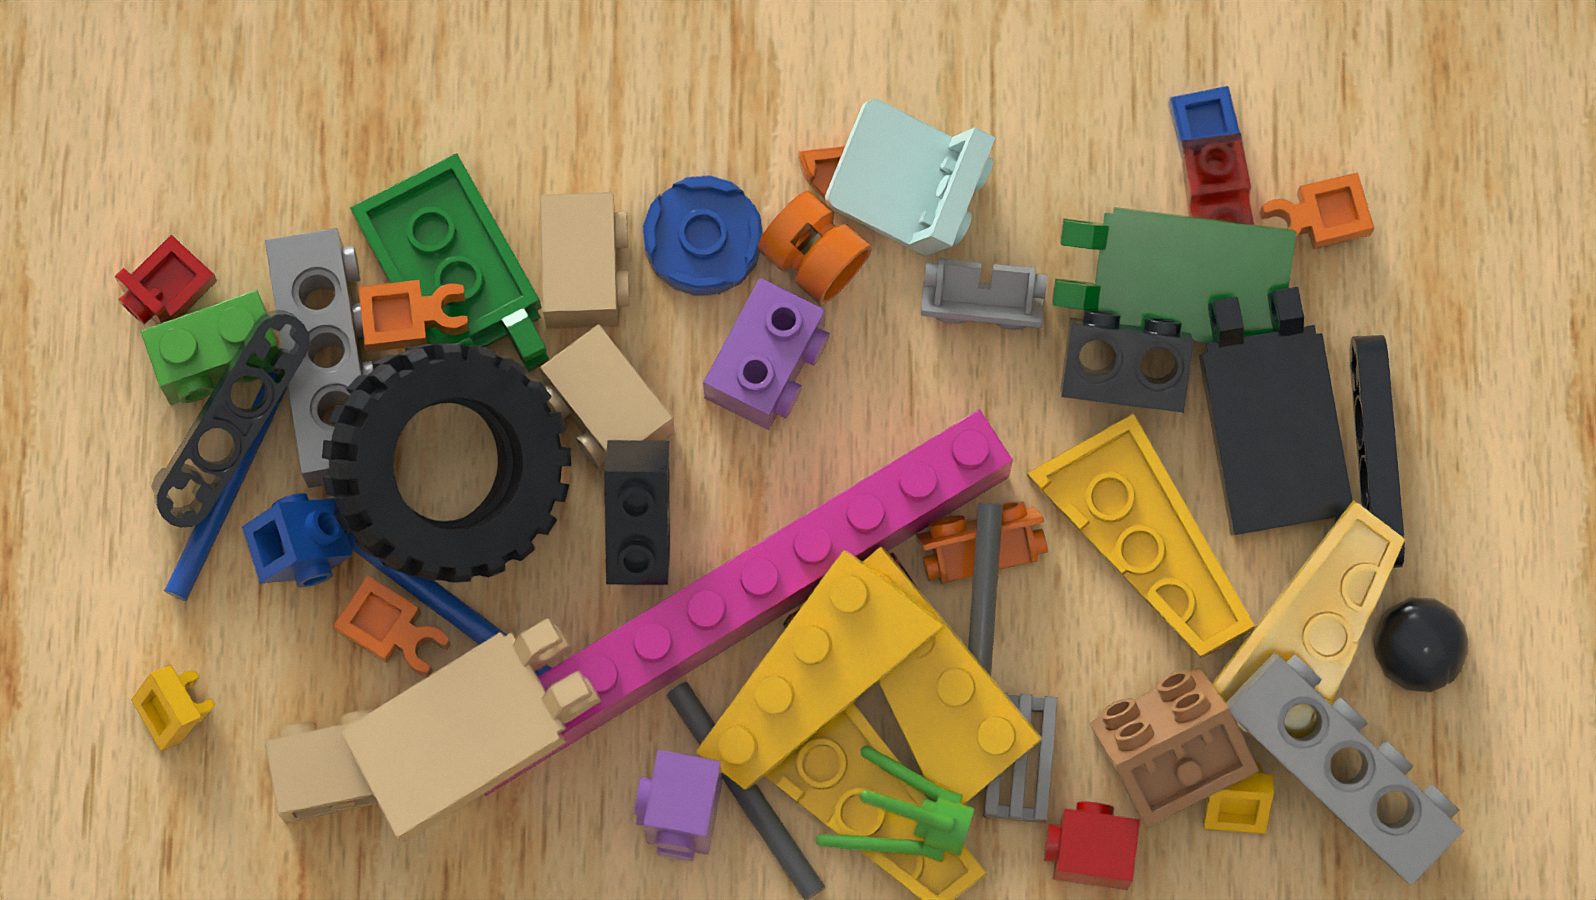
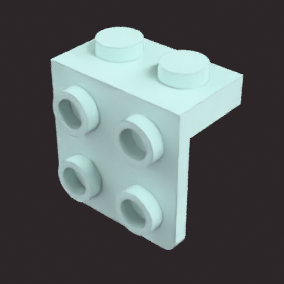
[825,99,996,256]

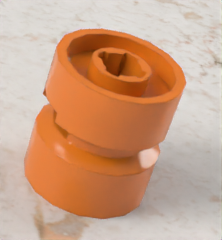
[757,190,872,305]

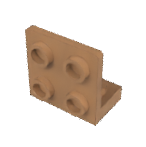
[1090,668,1259,828]

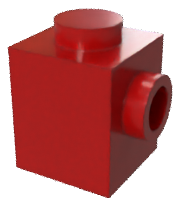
[1044,802,1140,890]

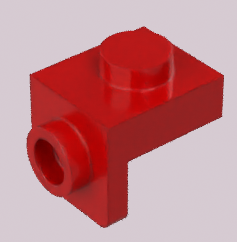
[114,235,217,325]

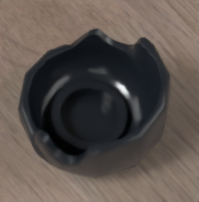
[1374,597,1469,692]

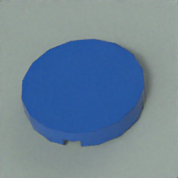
[643,175,762,296]

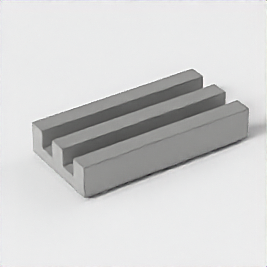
[984,692,1058,823]

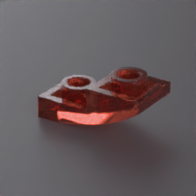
[1180,133,1254,225]

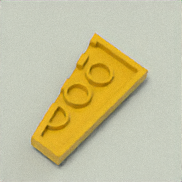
[1027,413,1255,659]
[1211,500,1405,739]
[863,547,1043,805]
[695,550,947,790]
[764,703,987,900]

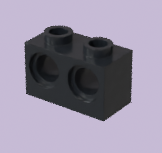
[1060,310,1194,413]
[604,440,670,585]

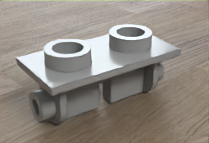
[921,258,1047,330]

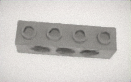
[265,228,374,488]
[1226,653,1464,886]

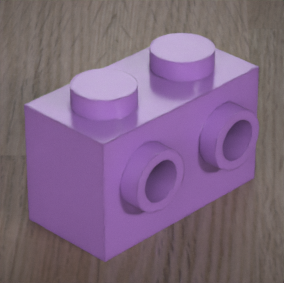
[703,278,830,430]
[634,750,722,861]

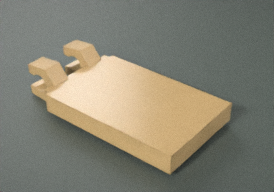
[340,618,601,842]

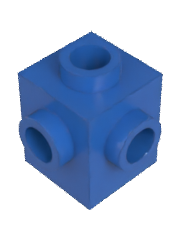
[242,493,353,588]

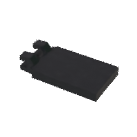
[1199,287,1352,536]

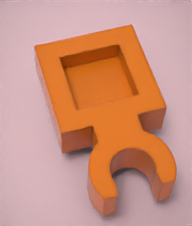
[1259,172,1374,249]
[358,280,468,352]
[333,575,451,677]

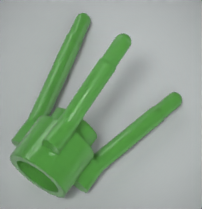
[816,746,975,861]

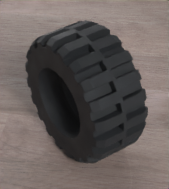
[322,343,572,583]

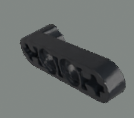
[151,310,310,528]
[1335,335,1405,568]

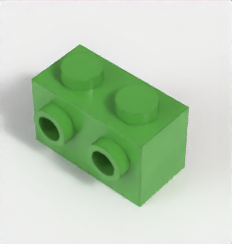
[140,290,280,405]

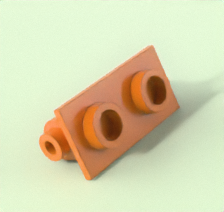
[915,501,1048,584]

